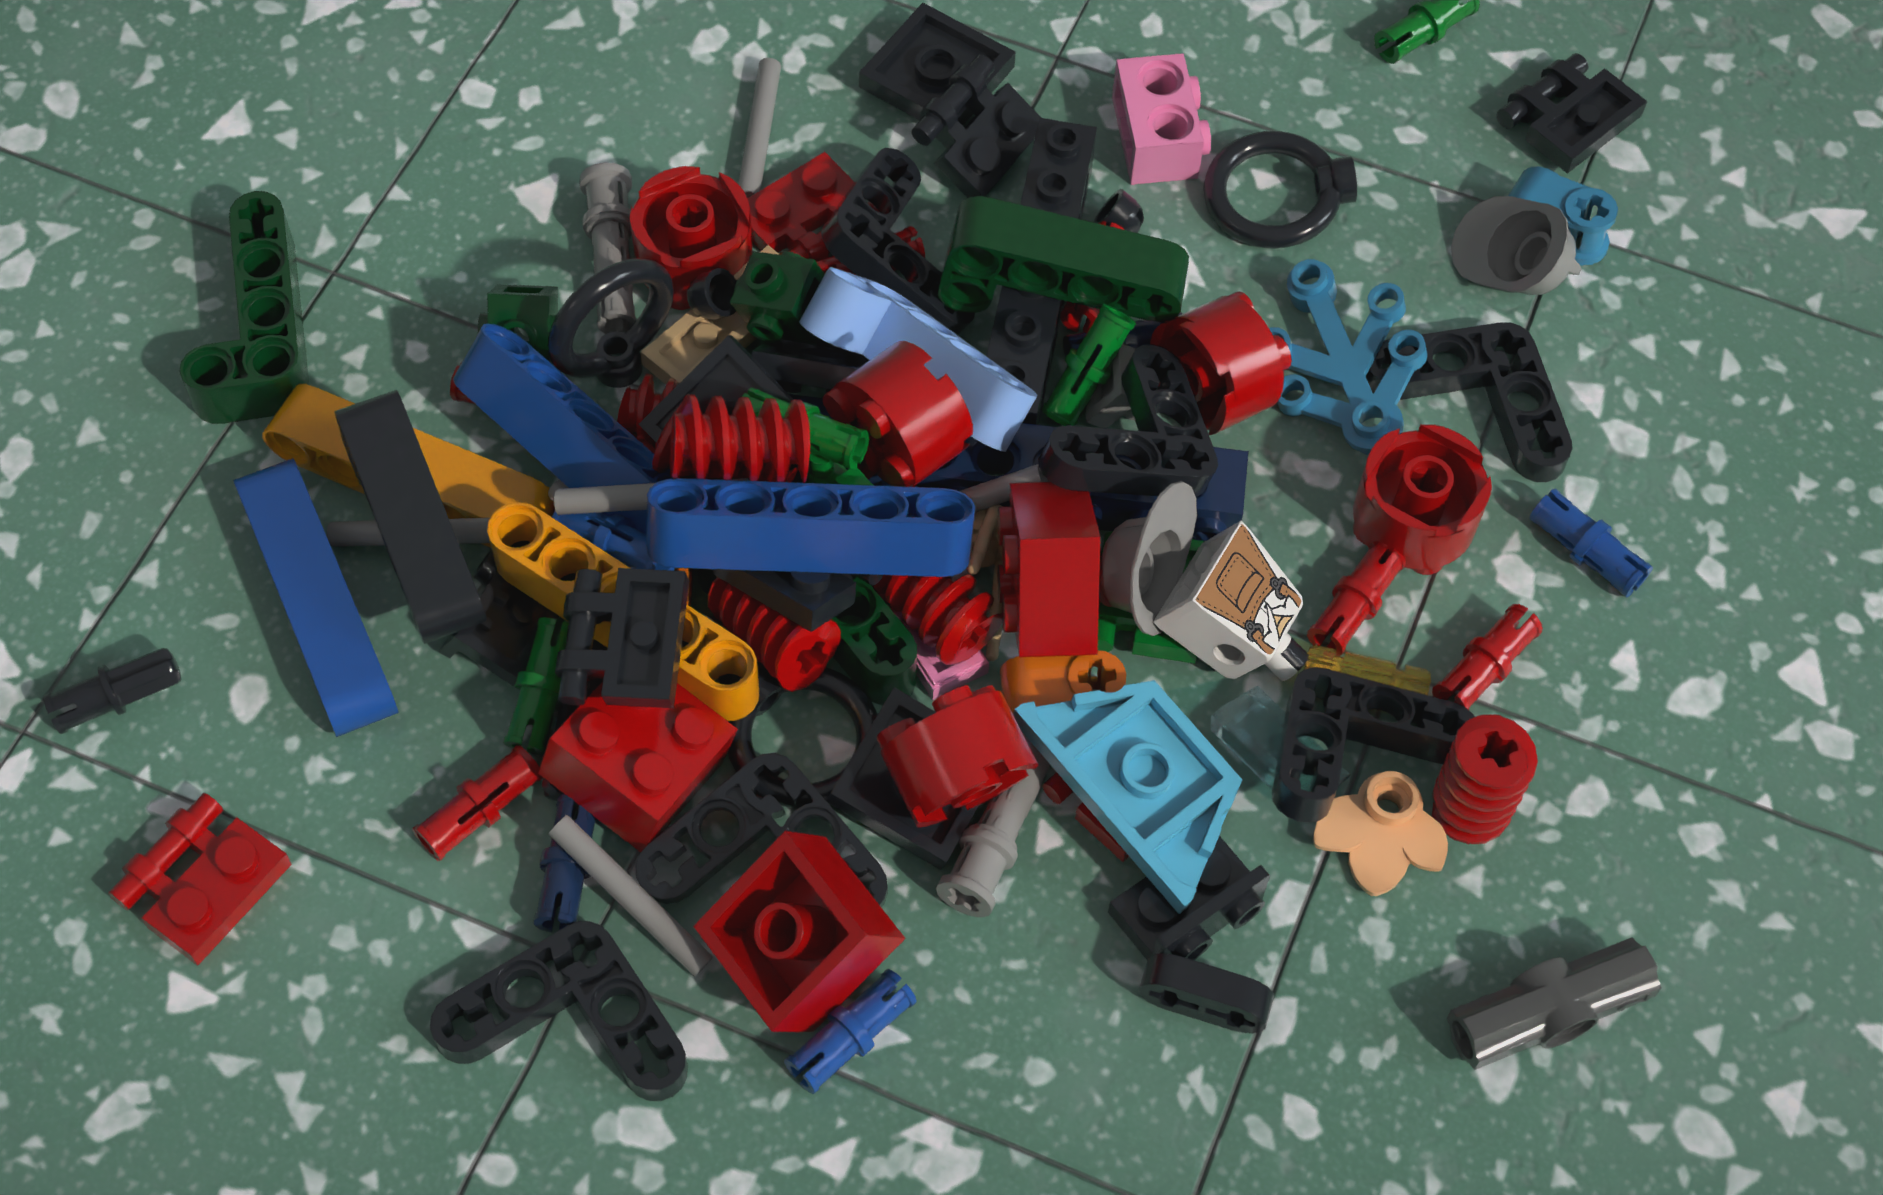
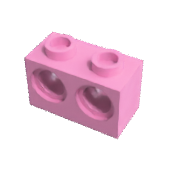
[1112,53,1211,185]

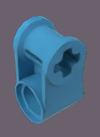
[1508,166,1618,266]

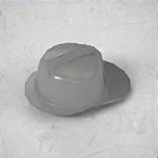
[1451,196,1582,295]
[1099,481,1197,636]

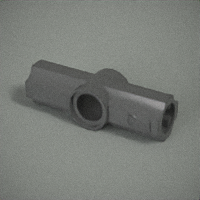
[1447,937,1662,1070]

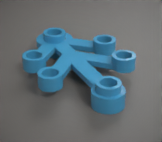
[1269,259,1427,455]

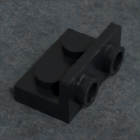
[439,541,576,686]
[1108,835,1270,960]

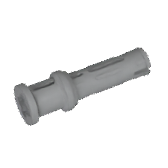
[579,163,636,334]
[936,732,1050,917]

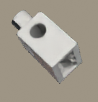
[1153,521,1309,681]

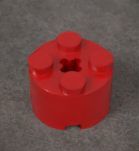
[630,166,753,310]
[1150,291,1292,435]
[823,341,973,487]
[1353,425,1492,575]
[877,685,1039,827]

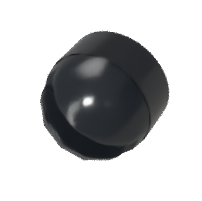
[1094,189,1144,233]
[686,268,737,320]

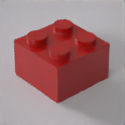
[997,482,1100,657]
[538,682,738,852]
[693,831,906,1032]

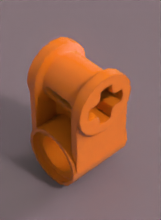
[1000,650,1127,714]

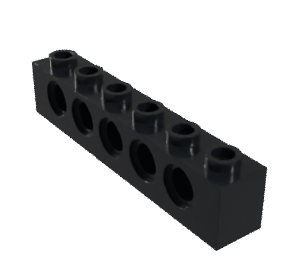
[986,118,1097,425]

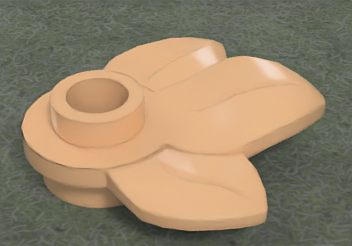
[1313,771,1448,896]

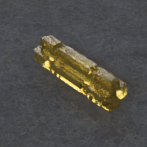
[1303,645,1431,695]

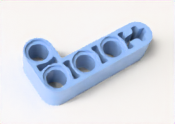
[799,267,1038,452]

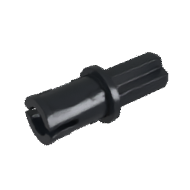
[43,648,181,734]

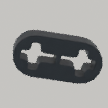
[1139,953,1274,1034]

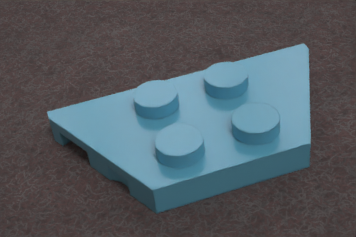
[1013,680,1242,914]

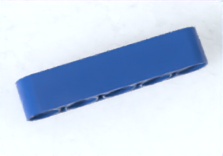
[453,323,674,534]
[233,458,399,737]
[646,478,975,577]

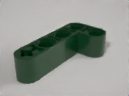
[179,191,309,424]
[938,196,1189,322]
[698,569,917,706]

